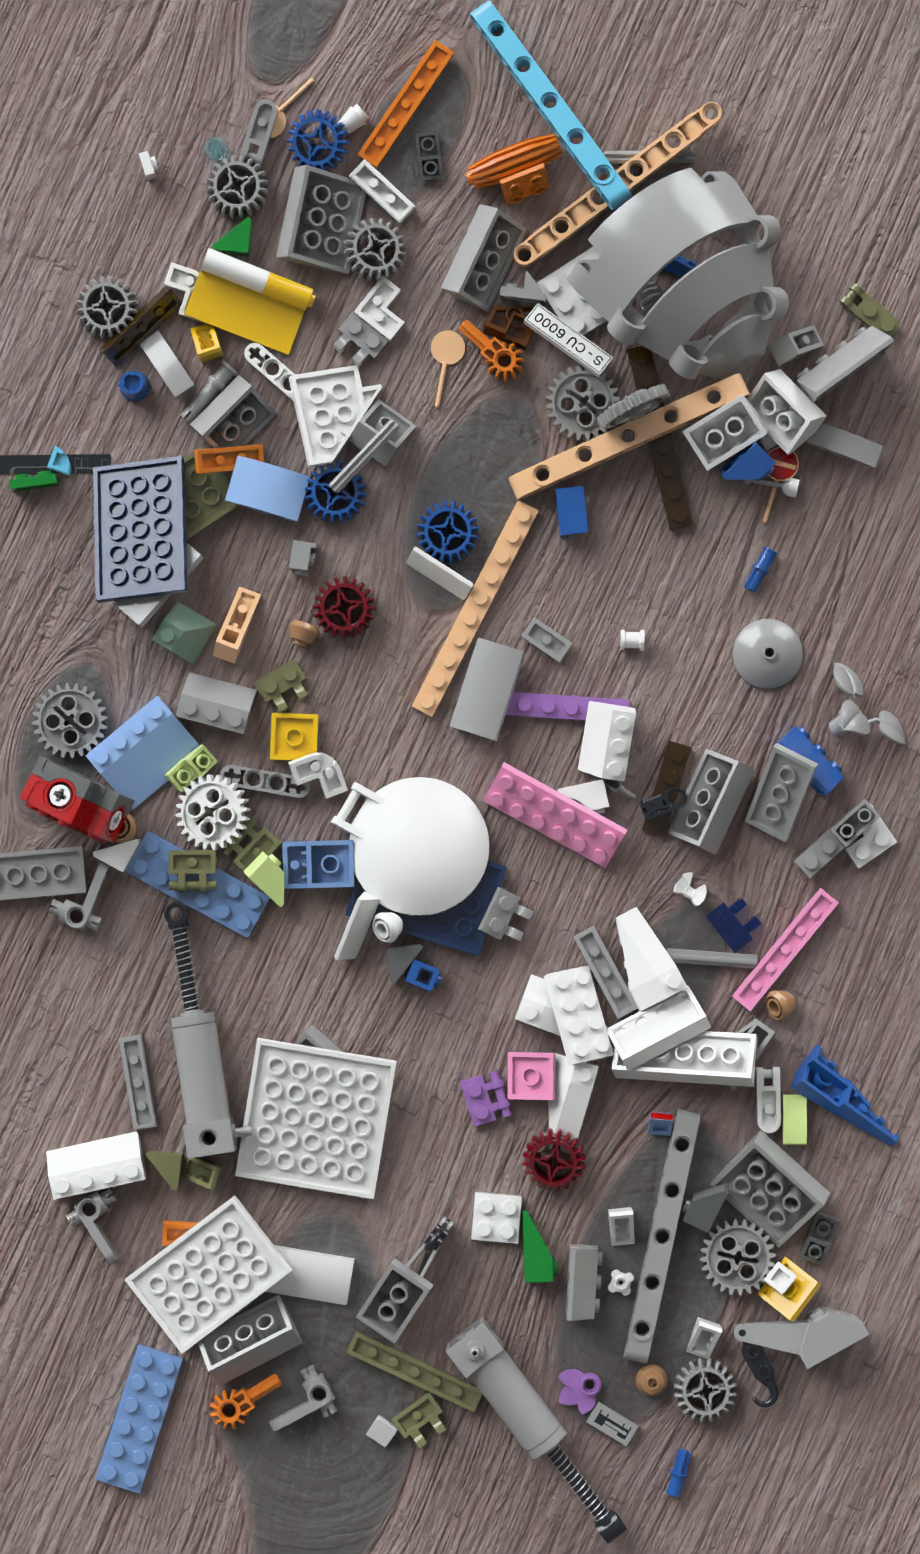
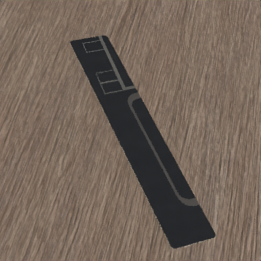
[0,454,111,474]

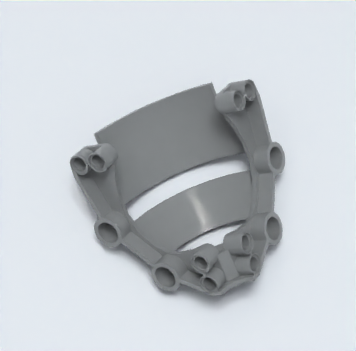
[568,168,789,380]

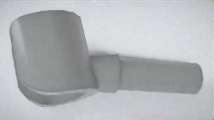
[604,780,636,800]

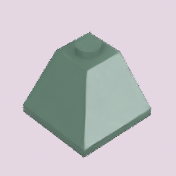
[152,601,218,665]

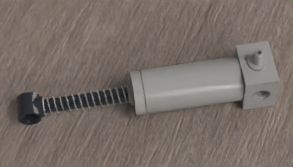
[164,902,253,1159]
[446,1316,627,1544]

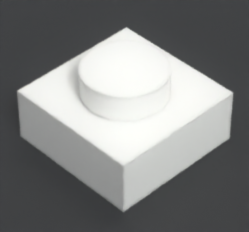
[139,151,159,180]
[764,1262,797,1295]

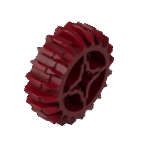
[313,576,376,639]
[523,1128,586,1192]

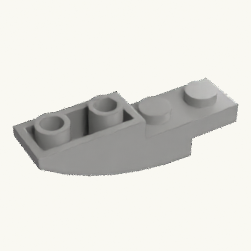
[794,799,881,878]

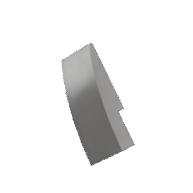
[140,331,196,400]
[806,423,884,469]

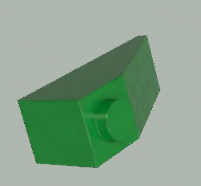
[522,1209,558,1283]

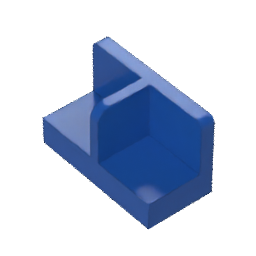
[555,486,588,538]

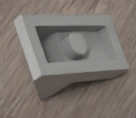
[499,271,546,305]

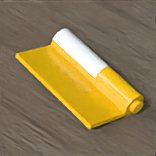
[184,248,316,355]

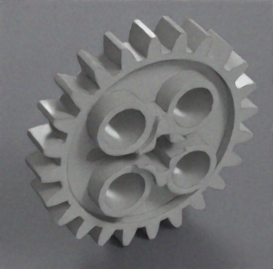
[544,365,620,441]
[597,384,670,430]
[32,683,109,758]
[700,1218,776,1296]

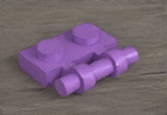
[460,1070,512,1127]

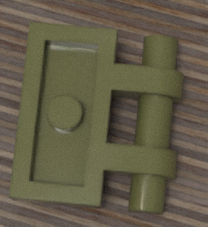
[221,816,282,871]
[169,850,217,893]

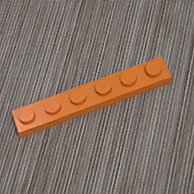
[357,40,454,169]

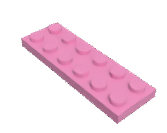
[483,762,627,868]

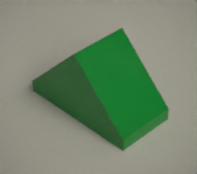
[212,217,253,257]

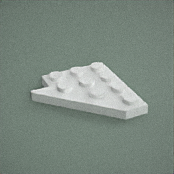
[289,365,382,468]

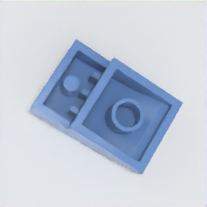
[282,840,354,889]

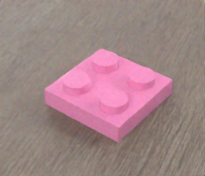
[508,1052,556,1100]

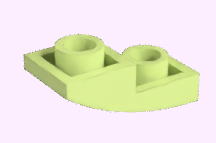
[165,744,218,792]
[782,1095,807,1145]

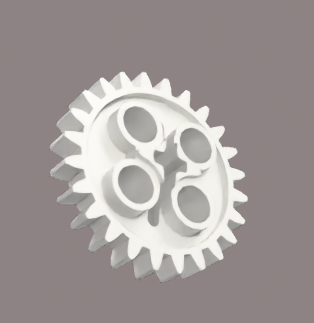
[175,774,250,850]

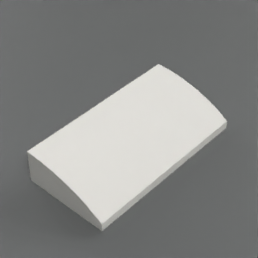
[607,986,711,1071]
[265,1245,355,1305]

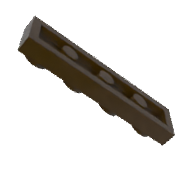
[99,285,182,367]
[642,741,691,836]

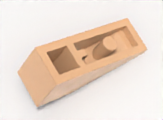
[213,587,261,664]

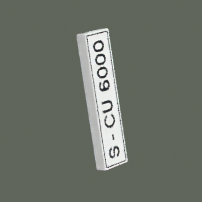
[523,303,613,378]

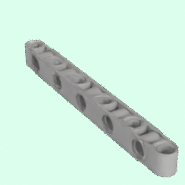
[623,1109,700,1364]

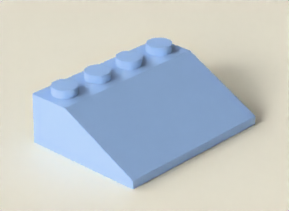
[86,696,200,810]

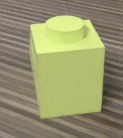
[243,852,284,907]

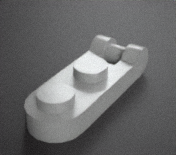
[239,99,278,166]

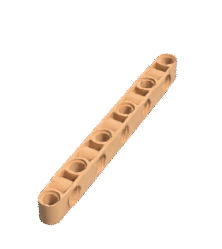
[514,102,722,268]
[508,373,750,500]

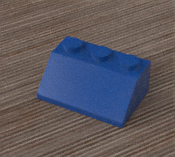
[773,726,843,797]

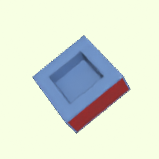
[648,1112,673,1136]

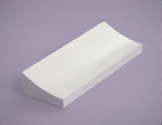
[612,1031,757,1087]

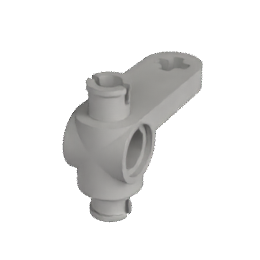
[49,863,110,932]
[66,1187,119,1264]
[269,1364,337,1431]

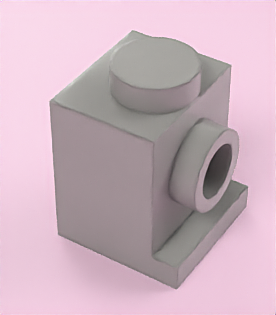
[289,540,317,576]

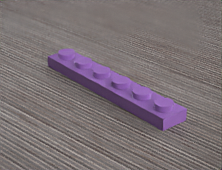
[506,692,630,721]

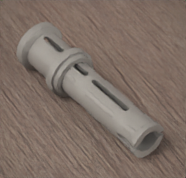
[180,360,239,424]

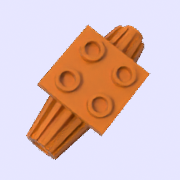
[465,133,562,205]

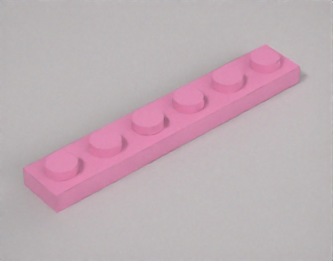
[732,888,839,1011]

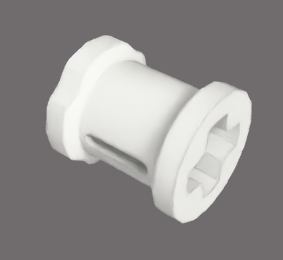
[620,630,645,651]

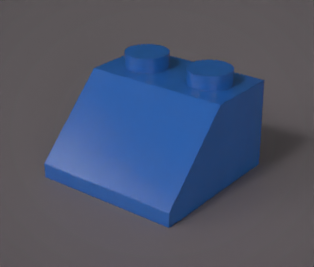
[719,442,776,480]

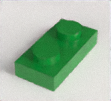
[9,471,59,492]

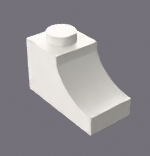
[557,779,609,814]

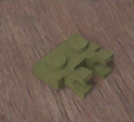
[254,659,309,713]
[391,1392,447,1449]

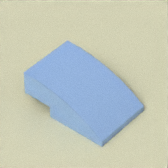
[225,456,310,521]

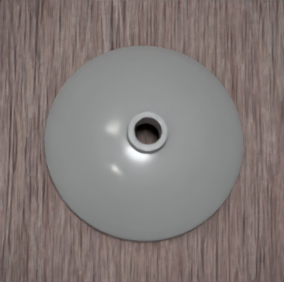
[733,619,803,689]

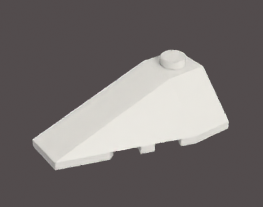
[616,907,687,1011]
[515,974,608,1036]

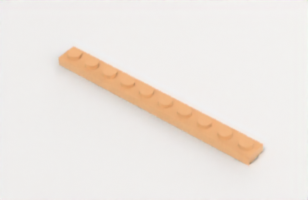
[412,500,539,717]

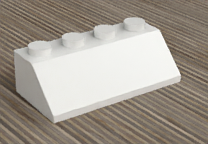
[47,1131,148,1200]

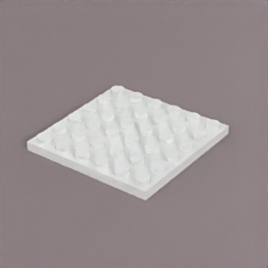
[235,1038,397,1199]

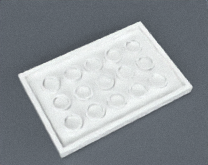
[125,1195,292,1354]

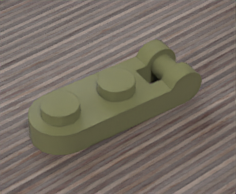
[838,283,899,337]

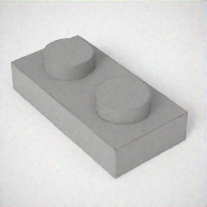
[521,617,573,663]

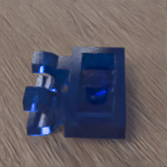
[706,897,762,953]

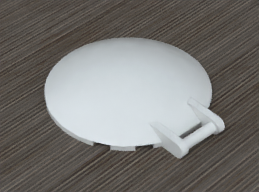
[331,777,489,916]

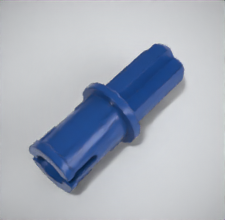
[744,547,778,593]
[666,1449,691,1497]

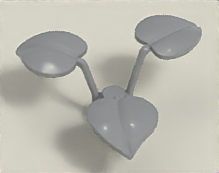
[829,663,906,745]

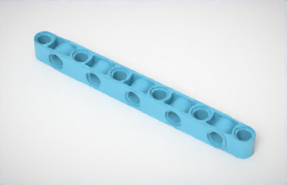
[469,0,633,211]

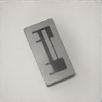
[586,1401,638,1446]

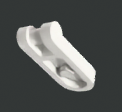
[755,1067,781,1133]

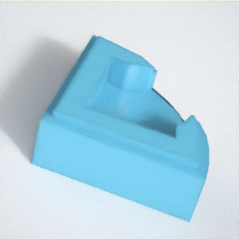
[47,446,71,476]

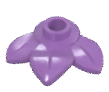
[558,1369,601,1414]

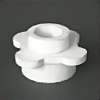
[608,1269,634,1296]

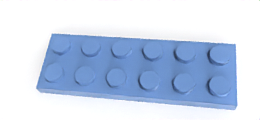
[125,831,270,938]
[95,1344,183,1494]

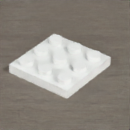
[537,246,632,336]

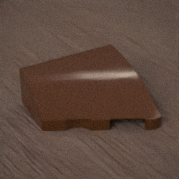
[483,304,544,351]

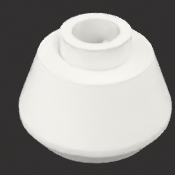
[373,912,403,943]

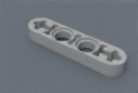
[220,765,310,798]

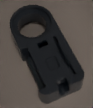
[640,787,687,820]

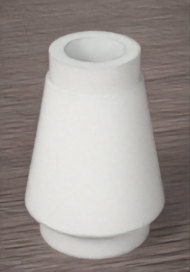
[337,104,369,138]

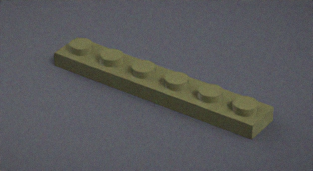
[346,1330,482,1412]

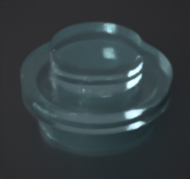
[204,136,227,160]

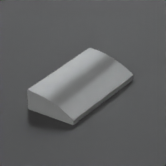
[450,638,526,741]

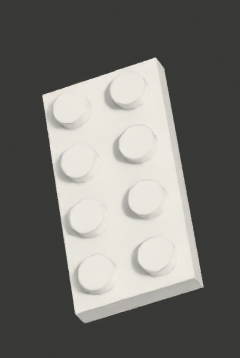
[544,965,614,1066]

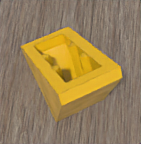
[190,324,223,363]

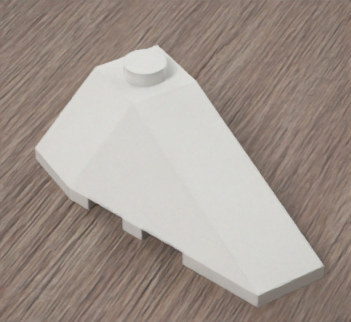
[548,1052,599,1154]

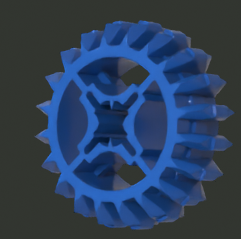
[287,110,350,172]
[305,461,367,524]
[416,500,479,564]

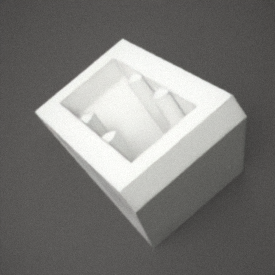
[93,839,141,872]
[608,1207,635,1246]
[686,1317,722,1359]

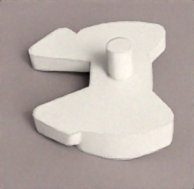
[674,872,707,907]

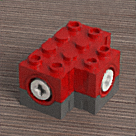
[20,756,135,844]

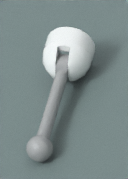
[743,478,800,498]

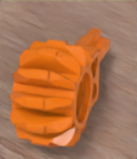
[458,320,524,382]
[210,1374,282,1430]

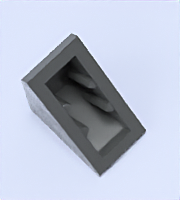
[387,944,423,984]

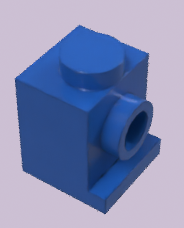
[405,959,442,992]

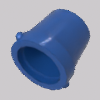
[118,371,152,402]

